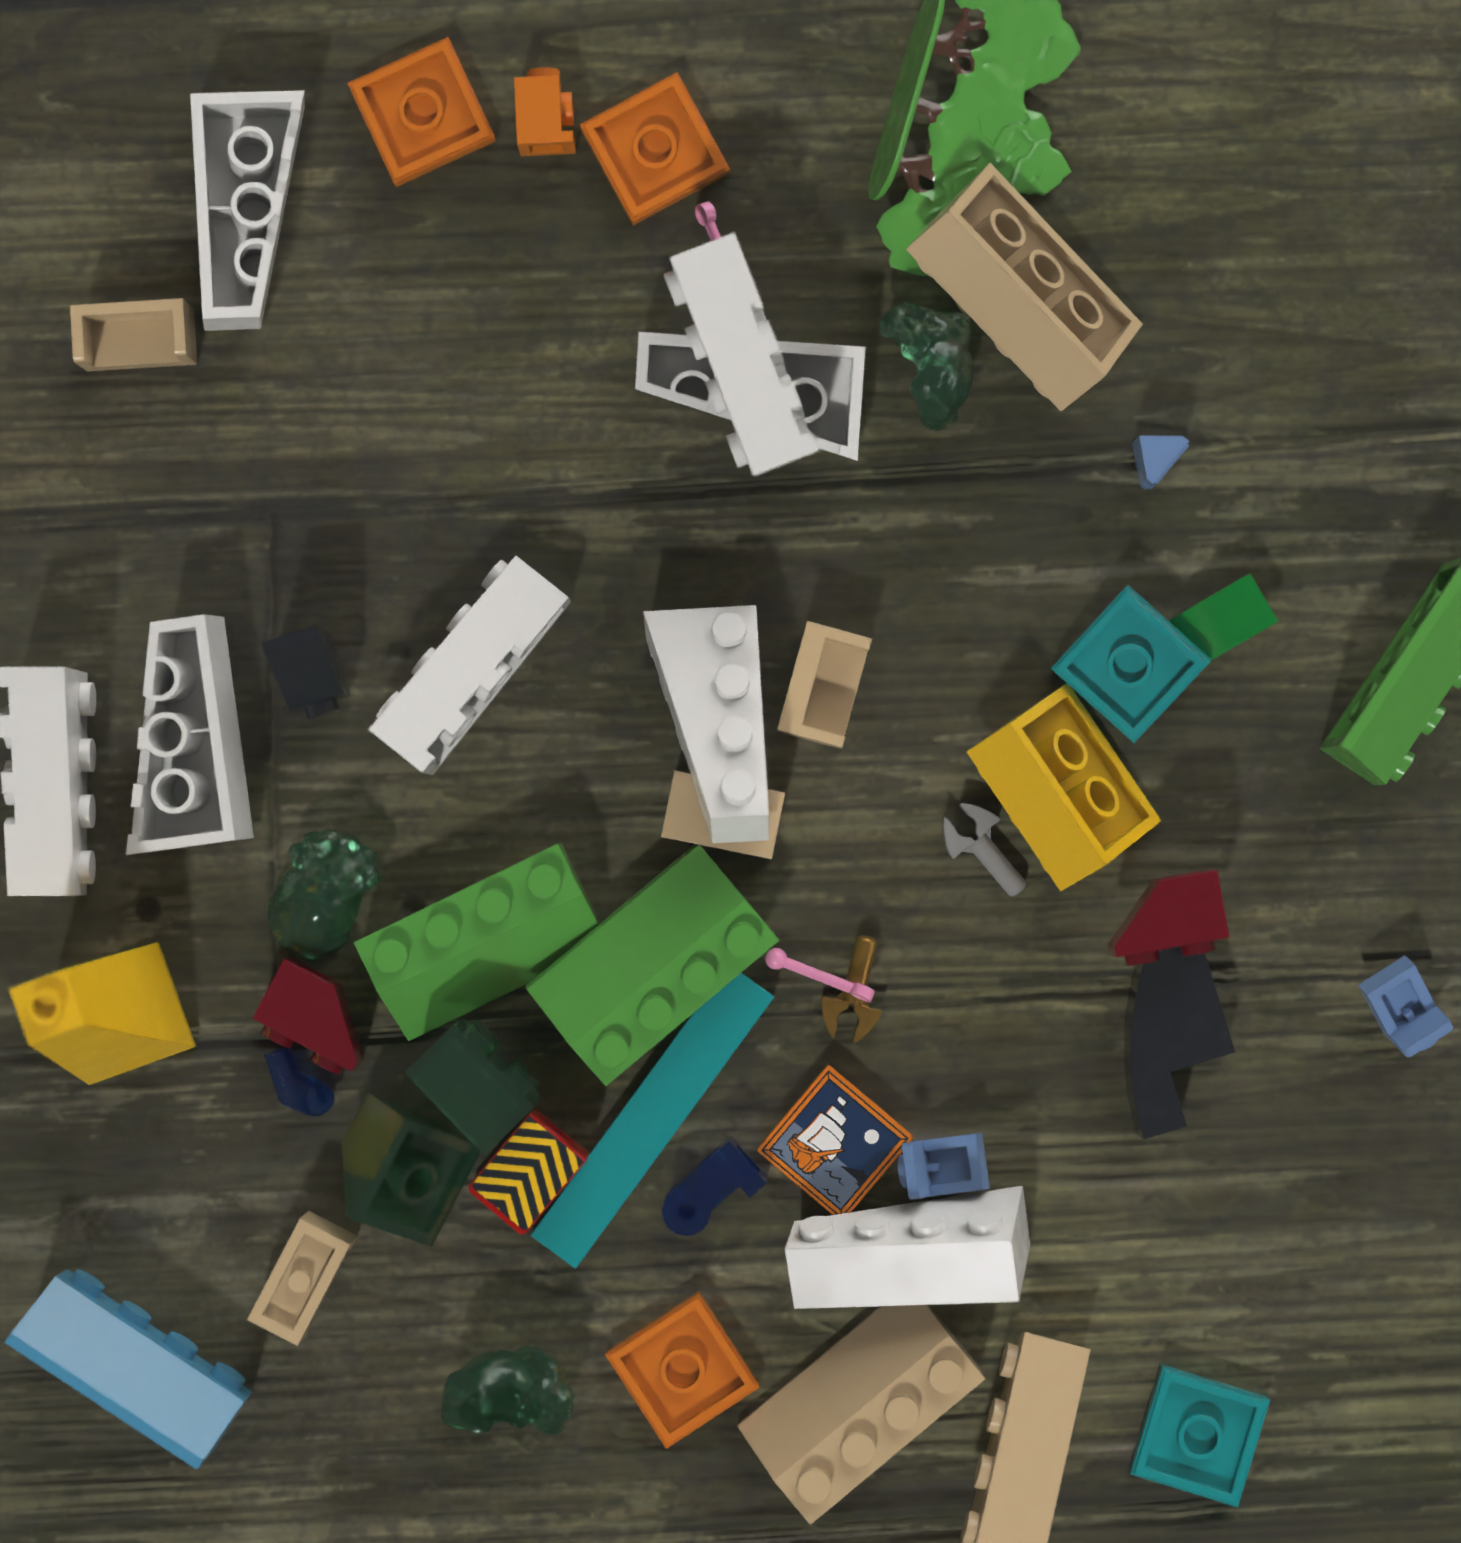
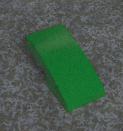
[1168,573,1278,660]

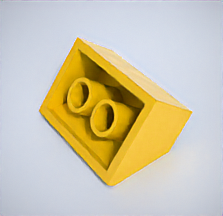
[966,683,1161,892]

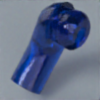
[264,1047,335,1117]

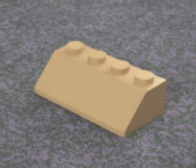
[906,163,1143,411]
[737,1305,985,1525]

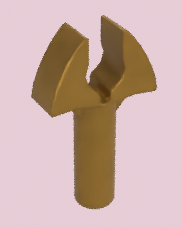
[821,935,882,1043]

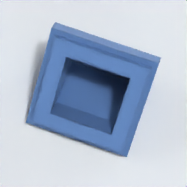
[1132,435,1189,490]

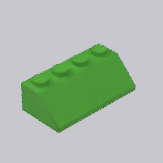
[1319,558,1461,786]
[354,843,600,1041]
[525,844,780,1086]

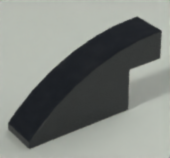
[1124,946,1235,1139]

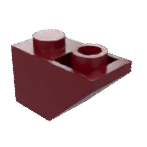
[1108,869,1230,966]
[252,957,363,1075]

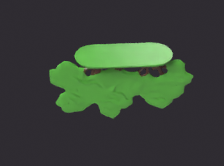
[868,0,1081,277]

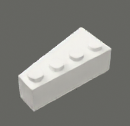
[190,90,305,331]
[664,232,819,476]
[635,332,865,461]
[368,556,572,775]
[643,605,769,843]
[126,614,254,855]
[0,667,96,896]
[785,1186,1030,1309]

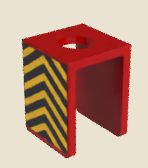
[468,1107,590,1235]

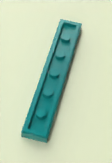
[531,973,774,1269]

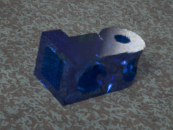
[662,1135,767,1236]

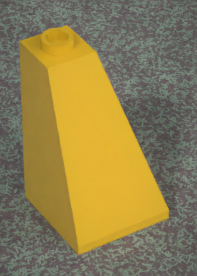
[9,942,196,1085]

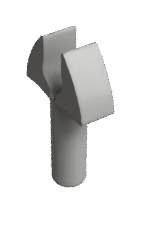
[942,803,1026,896]

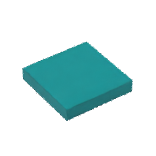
[1051,584,1211,743]
[1128,1364,1270,1508]

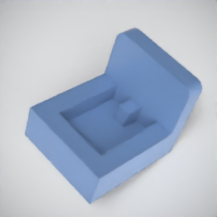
[1358,955,1454,1057]
[898,1133,990,1200]

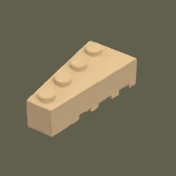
[960,1332,1091,1543]

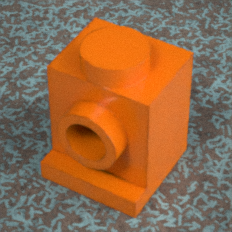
[514,67,576,156]

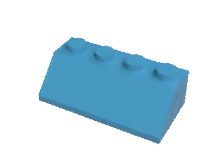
[5,1269,252,1470]

